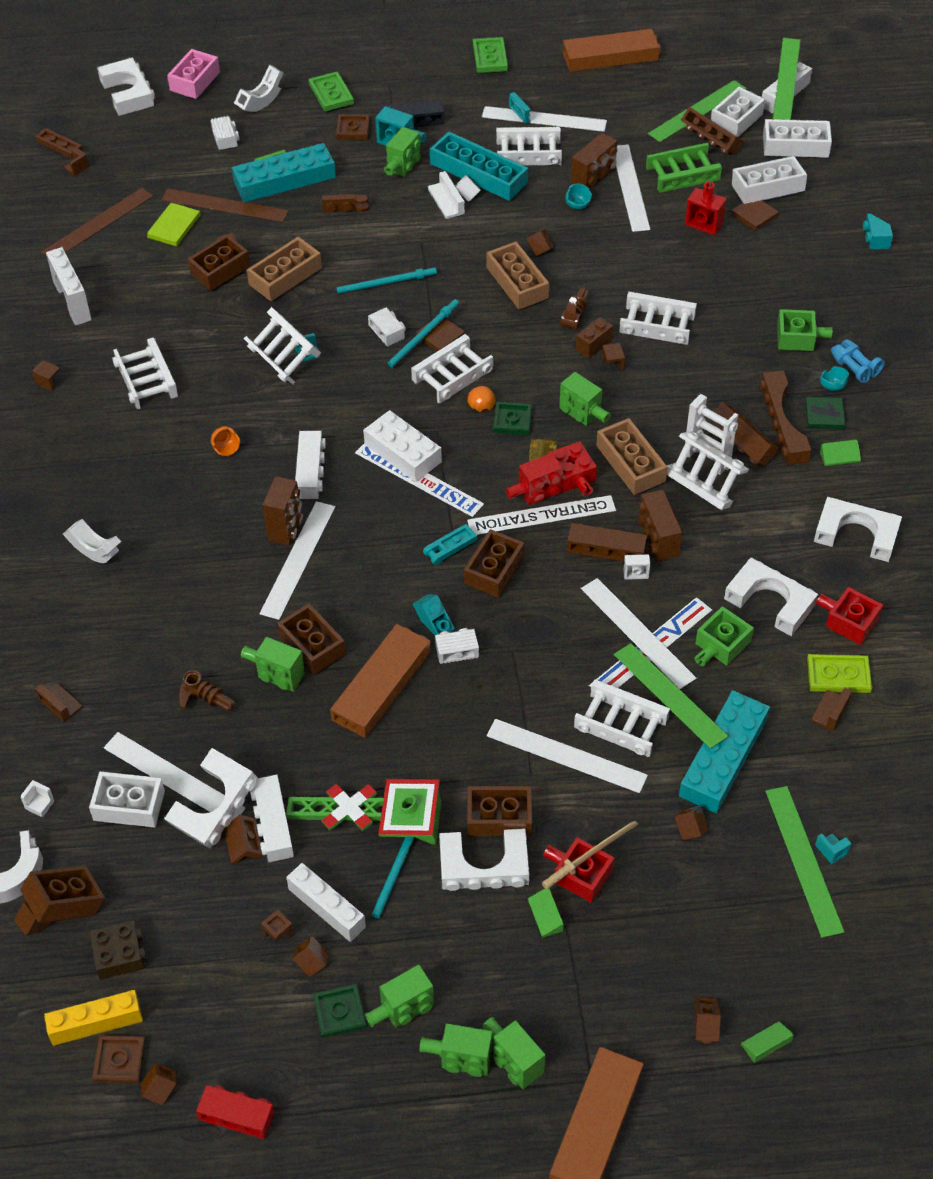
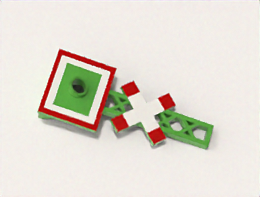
[286,779,442,845]

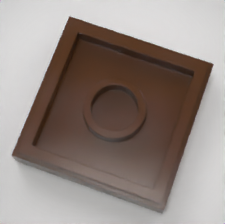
[336,114,370,140]
[731,200,779,231]
[416,318,465,352]
[92,1036,146,1084]

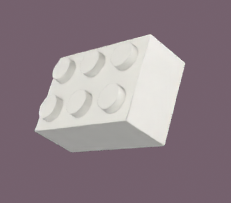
[711,87,765,137]
[89,772,165,827]

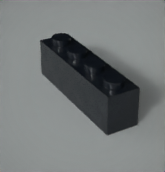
[379,100,444,127]

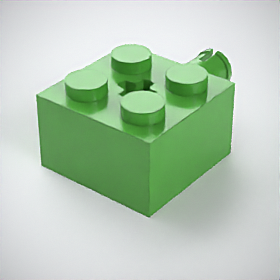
[384,127,421,177]
[777,309,832,351]
[559,372,611,426]
[694,606,754,666]
[241,637,305,692]
[365,965,434,1028]
[483,1017,545,1089]
[419,1024,492,1077]

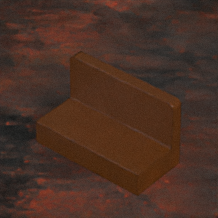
[35,683,82,723]
[811,687,852,731]
[224,815,263,864]

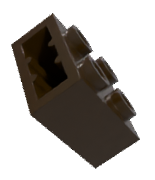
[90,920,147,980]

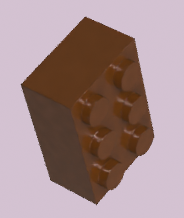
[571,133,618,188]
[187,234,251,291]
[262,476,303,545]
[637,490,682,561]
[464,529,524,598]
[277,603,346,675]
[467,786,532,836]
[20,866,105,923]

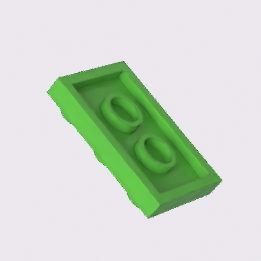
[473,37,508,73]
[309,72,354,112]

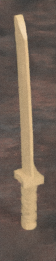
[542,821,638,889]

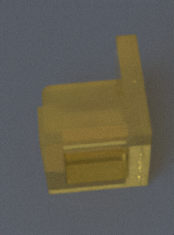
[529,439,557,461]

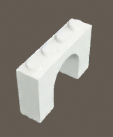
[97,58,155,116]
[46,247,91,326]
[814,497,902,562]
[724,558,818,636]
[164,748,257,849]
[440,829,529,891]

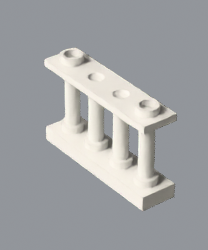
[497,127,562,165]
[619,292,697,345]
[244,307,321,384]
[411,334,493,404]
[112,337,178,409]
[685,394,738,475]
[666,431,749,510]
[574,679,670,757]

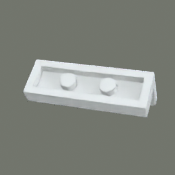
[428,171,464,219]

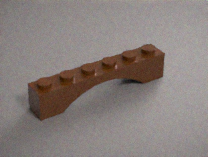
[759,370,811,465]

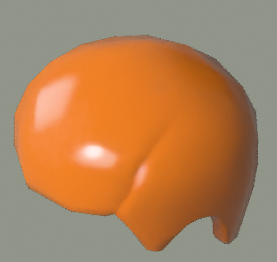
[467,386,496,412]
[211,426,240,456]

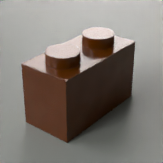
[576,317,613,359]

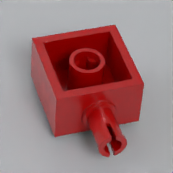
[685,181,726,235]
[547,442,597,496]
[506,453,563,505]
[816,587,883,645]
[543,838,615,903]

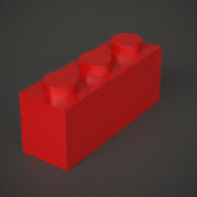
[196,1085,274,1139]

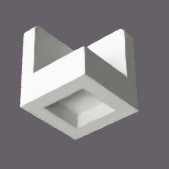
[455,175,480,201]
[21,780,55,818]

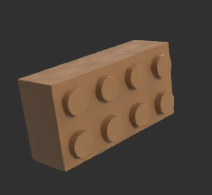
[247,237,322,301]
[486,242,549,309]
[596,418,668,495]

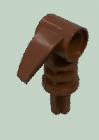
[560,287,589,329]
[179,670,235,711]

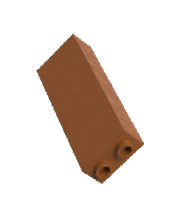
[563,29,661,72]
[330,624,431,738]
[549,1047,644,1179]

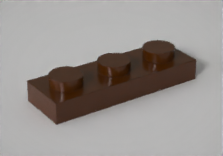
[35,128,83,159]

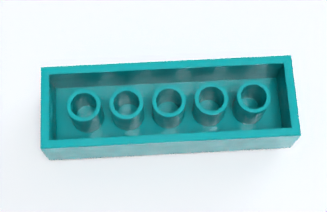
[430,132,528,201]
[232,143,336,202]
[679,690,770,814]

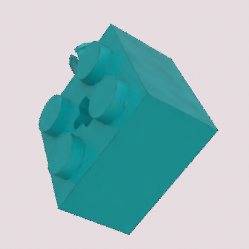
[376,106,426,146]

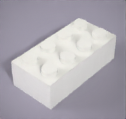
[763,119,831,157]
[732,156,807,204]
[363,410,442,482]

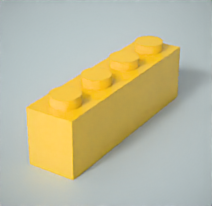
[44,990,143,1046]

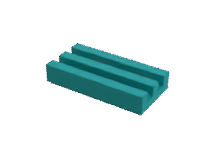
[509,92,531,124]

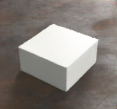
[623,555,650,579]

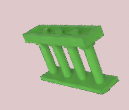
[646,143,722,193]

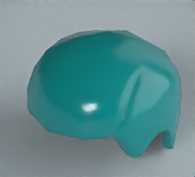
[565,183,591,210]
[820,366,849,391]

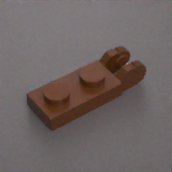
[322,194,369,213]

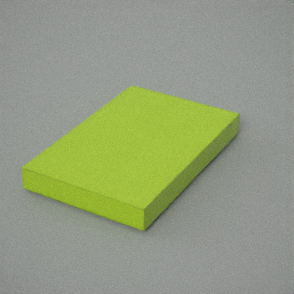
[147,203,200,247]
[807,654,872,693]

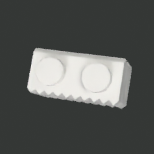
[211,116,239,150]
[368,307,405,347]
[435,628,479,664]

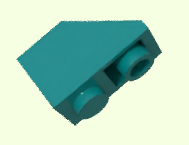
[863,214,893,249]
[412,594,455,635]

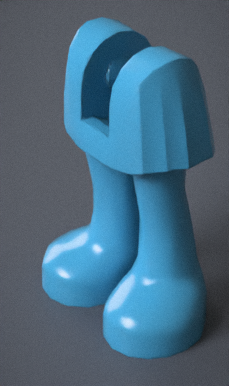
[831,339,885,383]

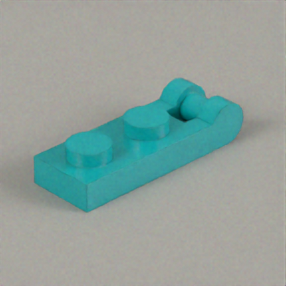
[423,524,477,566]

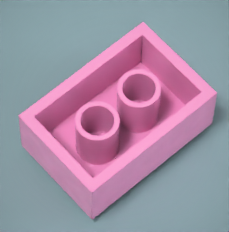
[167,49,220,99]

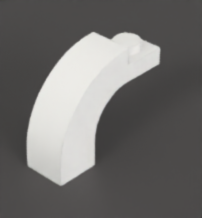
[234,65,283,112]
[63,519,121,563]
[0,830,43,903]

